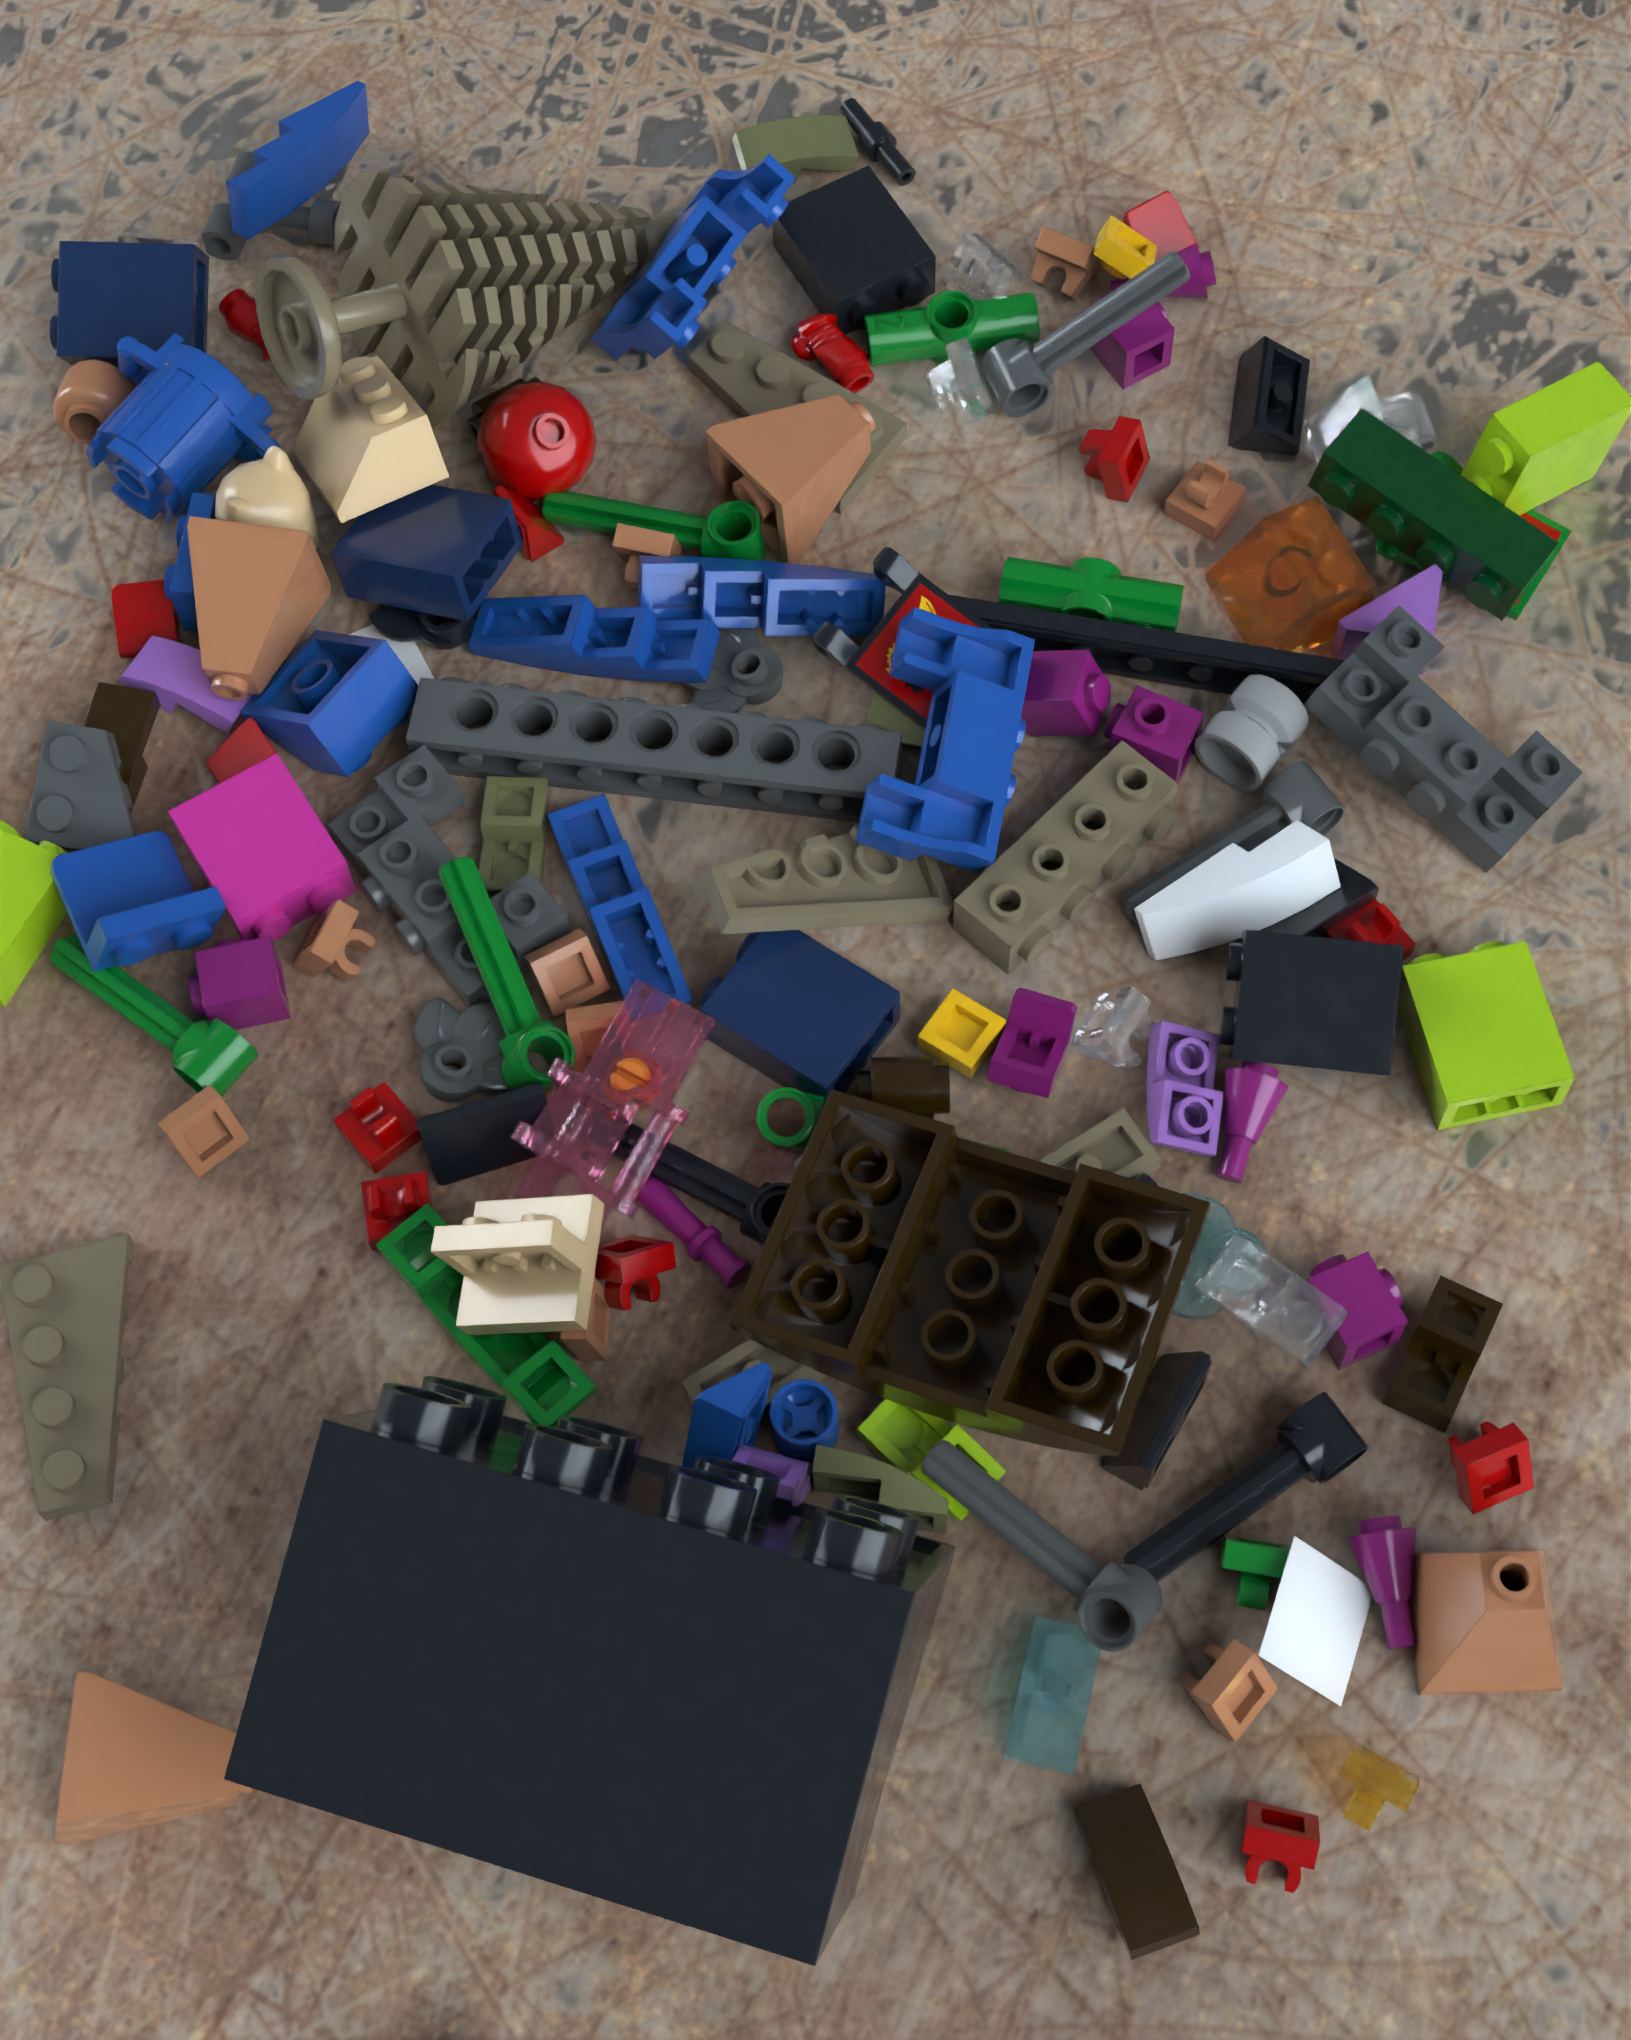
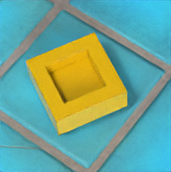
[1093,215,1157,279]
[917,988,1006,1079]

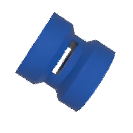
[770,1379,839,1463]

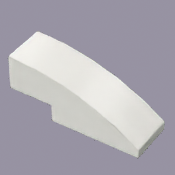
[1134,820,1341,960]

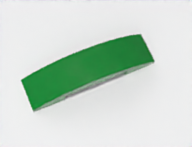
[376,1203,598,1427]

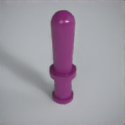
[635,1177,751,1289]

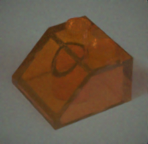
[1205,495,1377,653]

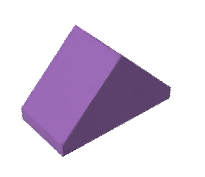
[1331,563,1443,675]

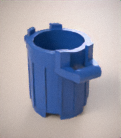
[86,333,280,523]

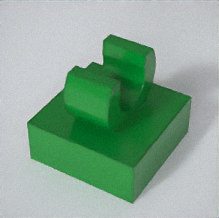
[1219,1535,1291,1611]

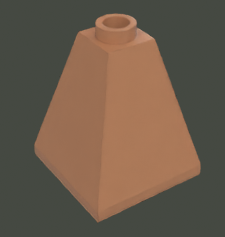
[705,394,875,564]
[187,516,332,701]
[1408,1549,1563,1696]
[55,1671,253,1844]

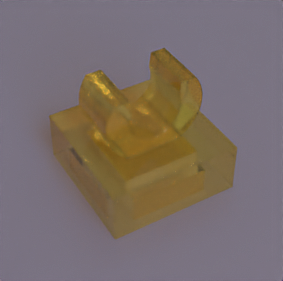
[1340,1741,1419,1831]

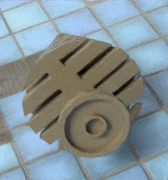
[255,171,678,427]

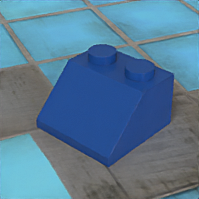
[240,630,418,777]

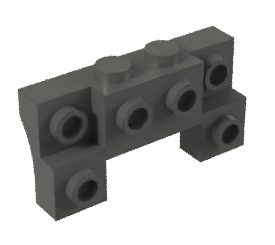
[1304,605,1583,873]
[327,744,571,1008]

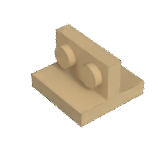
[431,1194,605,1335]

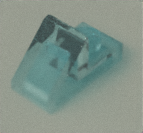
[1004,1615,1101,1776]

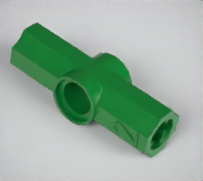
[864,291,1040,367]
[998,557,1184,632]

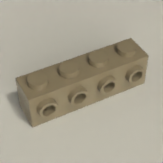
[953,740,1178,975]

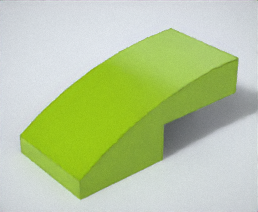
[853,1399,1006,1522]

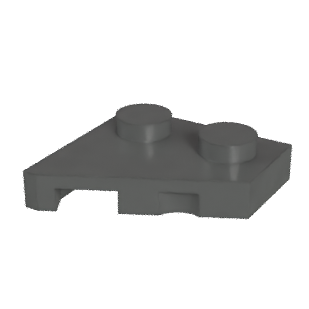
[24,720,136,851]

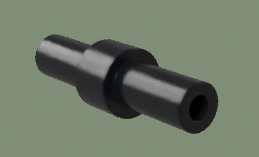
[839,98,916,186]

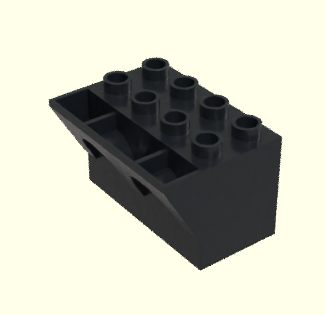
[224,1376,956,1966]

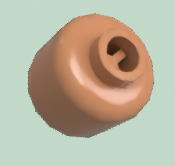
[54,359,134,445]

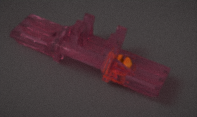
[511,979,716,1229]

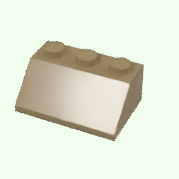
[292,355,449,523]

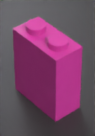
[168,753,357,942]

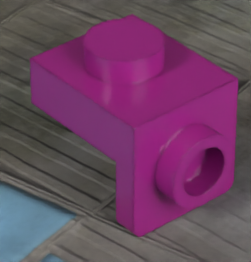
[987,988,1077,1098]

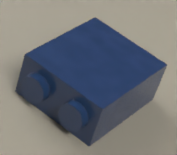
[50,241,209,368]
[331,485,523,622]
[699,930,900,1106]

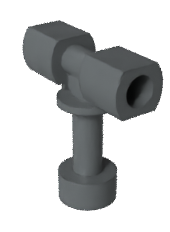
[201,152,340,260]

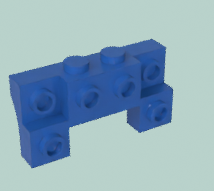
[590,154,795,360]
[856,607,1035,873]

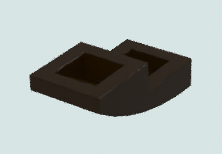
[84,682,161,814]
[1382,1275,1503,1433]
[1073,1784,1200,1960]

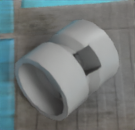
[1194,675,1309,791]

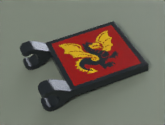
[813,547,993,729]

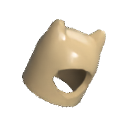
[215,446,319,548]

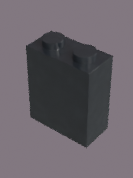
[772,165,936,335]
[1219,930,1404,1076]

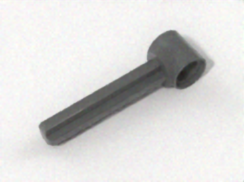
[981,251,1190,417]
[1120,761,1345,926]
[921,1440,1162,1652]

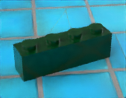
[1307,407,1559,621]

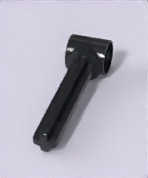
[585,1110,790,1250]
[1123,1392,1369,1582]

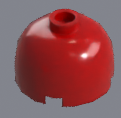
[476,381,597,502]

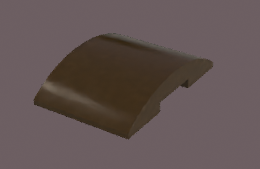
[730,1089,1211,1457]

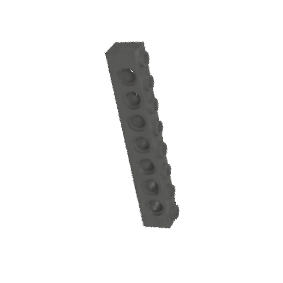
[405,677,902,822]

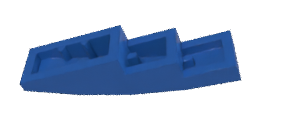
[227,81,369,240]
[637,555,886,636]
[467,595,720,683]
[547,793,693,1025]

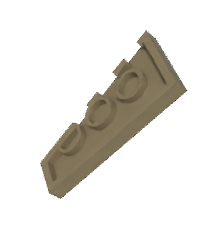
[689,319,907,515]
[702,824,954,934]
[0,1233,134,1521]

